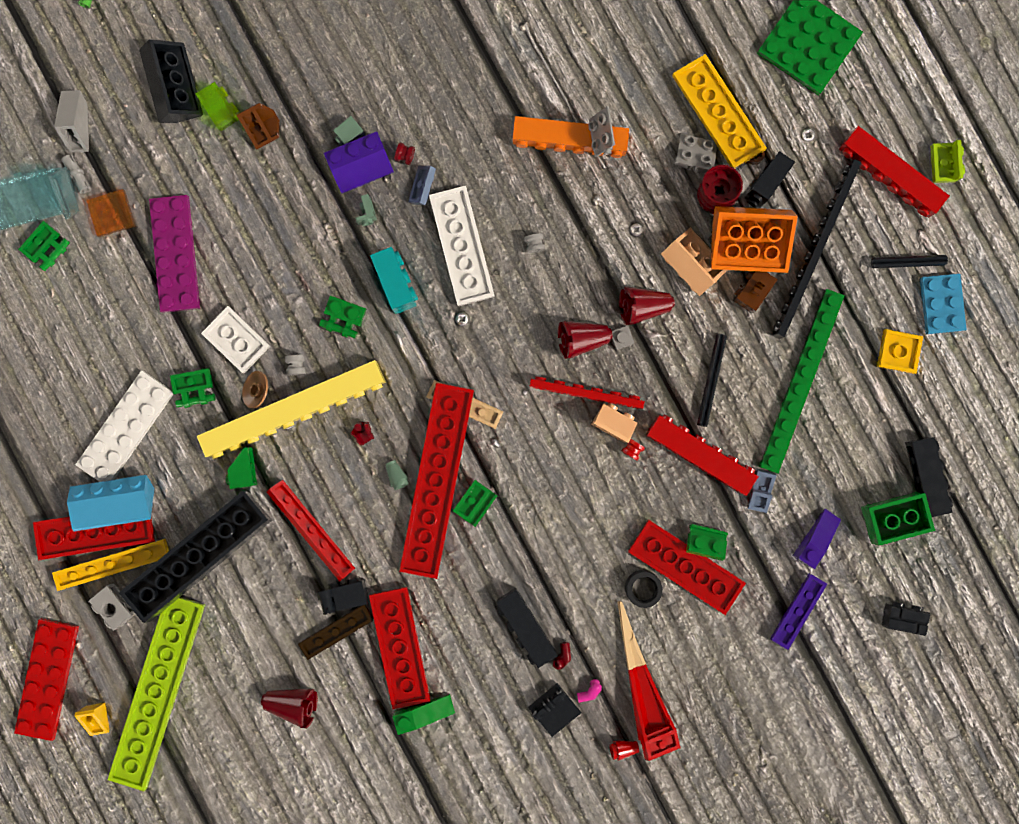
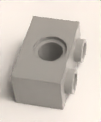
[89,583,136,631]

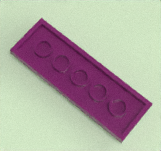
[149,195,200,313]

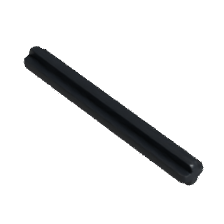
[697,334,727,427]

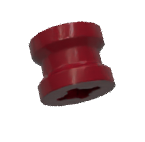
[394,142,415,165]

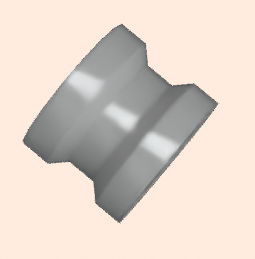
[524,233,545,253]

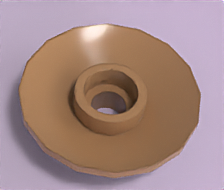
[242,371,268,409]

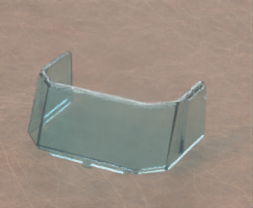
[0,166,79,230]

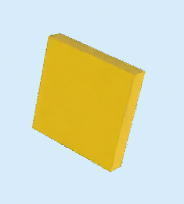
[877,329,923,374]

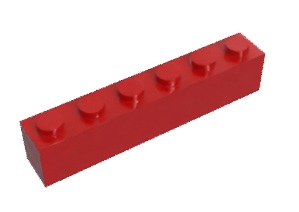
[839,126,950,218]
[646,414,759,496]

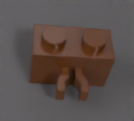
[733,271,778,313]

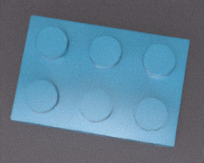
[920,274,967,335]

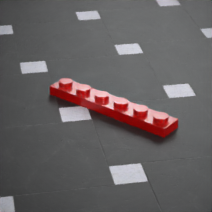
[529,376,645,409]
[267,480,355,582]

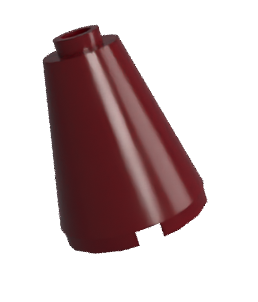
[619,287,675,325]
[557,321,613,359]
[261,688,318,729]

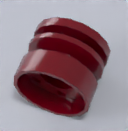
[697,165,743,214]

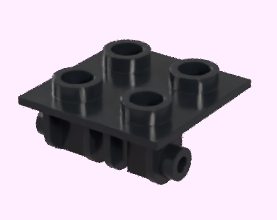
[528,683,582,737]

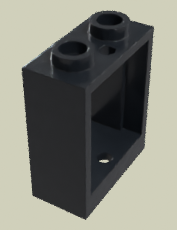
[744,151,795,208]

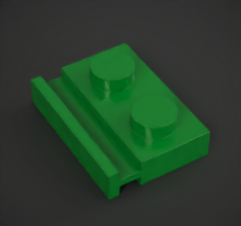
[453,480,498,527]
[686,524,728,561]

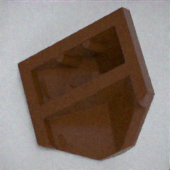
[237,103,280,150]

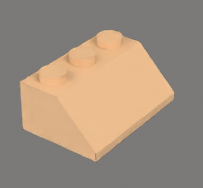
[661,227,727,296]

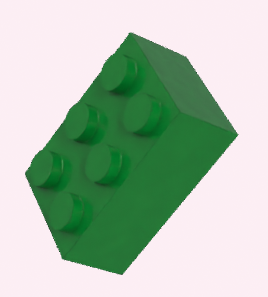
[861,492,935,546]

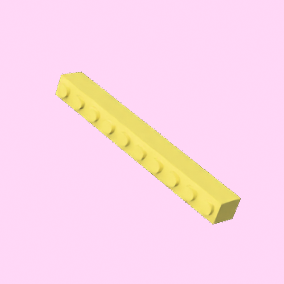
[197,360,386,459]

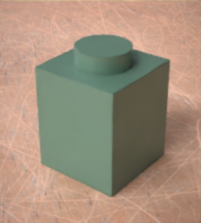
[333,116,366,146]

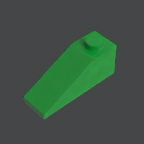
[392,694,455,735]

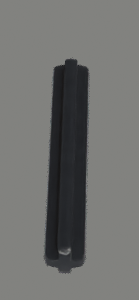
[871,255,948,268]

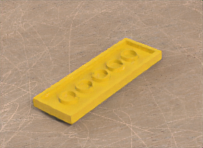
[672,54,767,169]

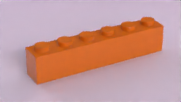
[513,116,629,158]

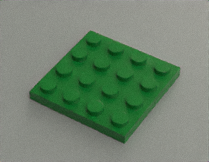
[757,0,863,96]

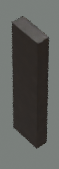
[298,604,374,660]

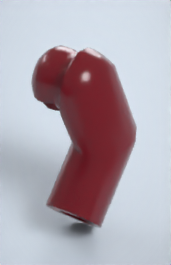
[552,642,571,670]

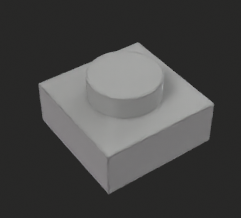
[612,326,634,350]

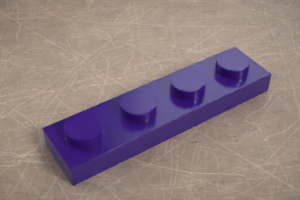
[770,573,827,650]

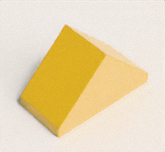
[75,703,110,736]

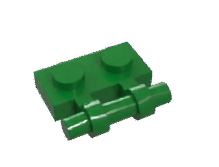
[18,221,70,271]
[319,295,367,339]
[170,369,216,408]

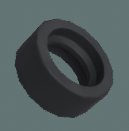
[625,570,663,608]

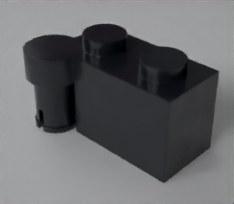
[316,577,369,615]

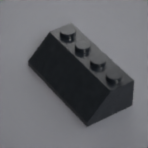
[139,39,203,123]

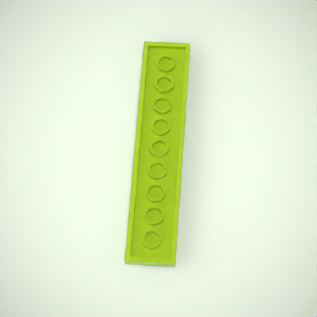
[107,597,206,791]

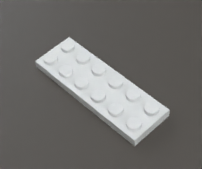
[429,186,495,306]
[75,370,174,482]

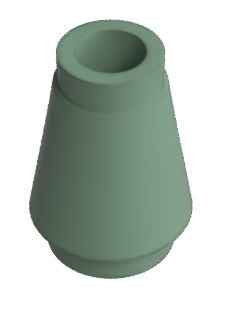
[385,460,409,490]

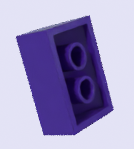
[324,131,394,194]

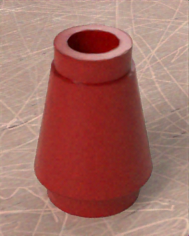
[609,741,639,761]

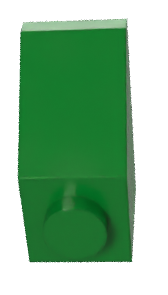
[226,447,257,489]

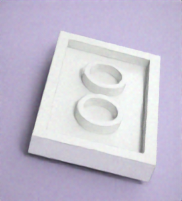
[201,306,270,373]

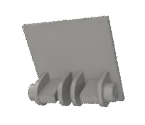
[589,106,615,157]
[674,133,717,174]

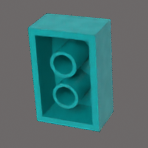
[370,247,418,314]

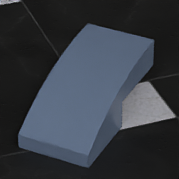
[748,469,777,513]

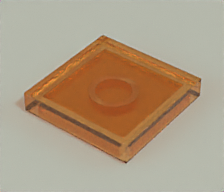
[86,189,136,237]

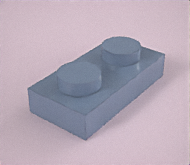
[408,166,436,205]

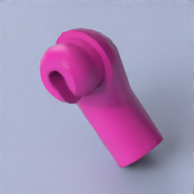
[577,679,602,703]

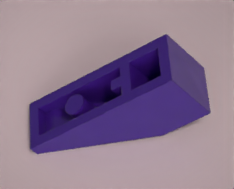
[792,509,841,569]

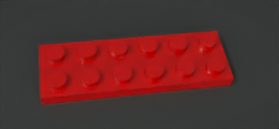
[33,516,155,560]
[628,519,746,616]
[369,587,431,710]
[14,618,79,741]

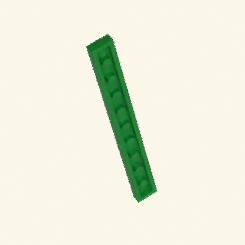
[759,289,845,474]

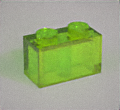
[196,82,239,131]

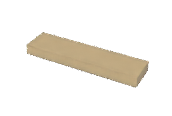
[427,380,503,429]

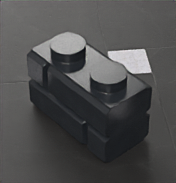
[882,601,930,636]

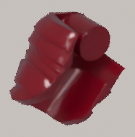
[350,421,374,446]

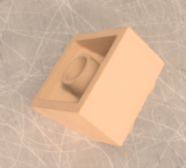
[591,403,637,443]

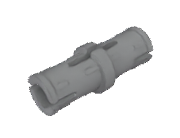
[61,155,91,194]

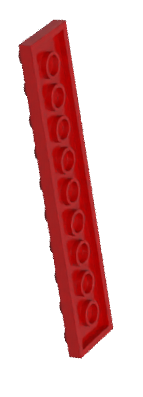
[399,383,474,579]

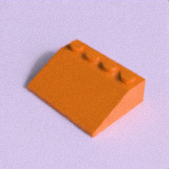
[711,206,798,273]

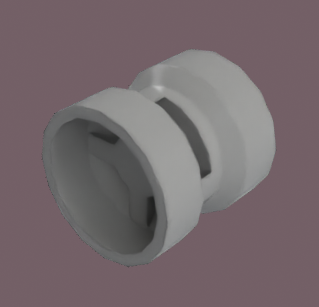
[285,355,306,376]

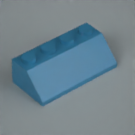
[67,475,155,531]

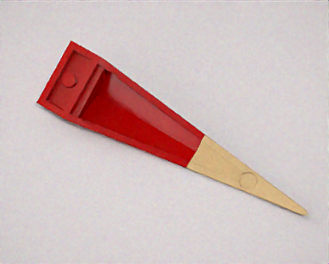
[618,601,681,761]

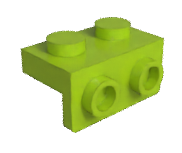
[930,140,965,183]

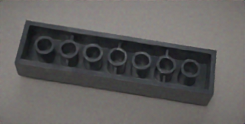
[119,490,272,623]

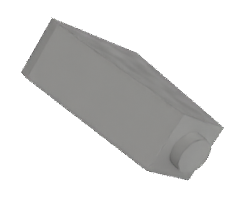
[54,90,89,153]

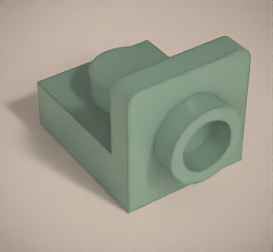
[355,194,377,226]

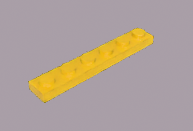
[52,539,169,591]

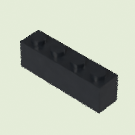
[905,437,953,517]
[495,588,558,668]

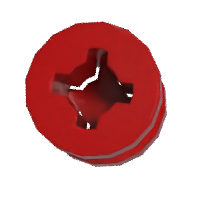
[621,439,645,461]

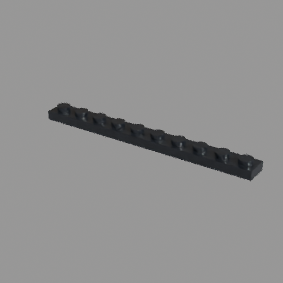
[773,159,862,339]

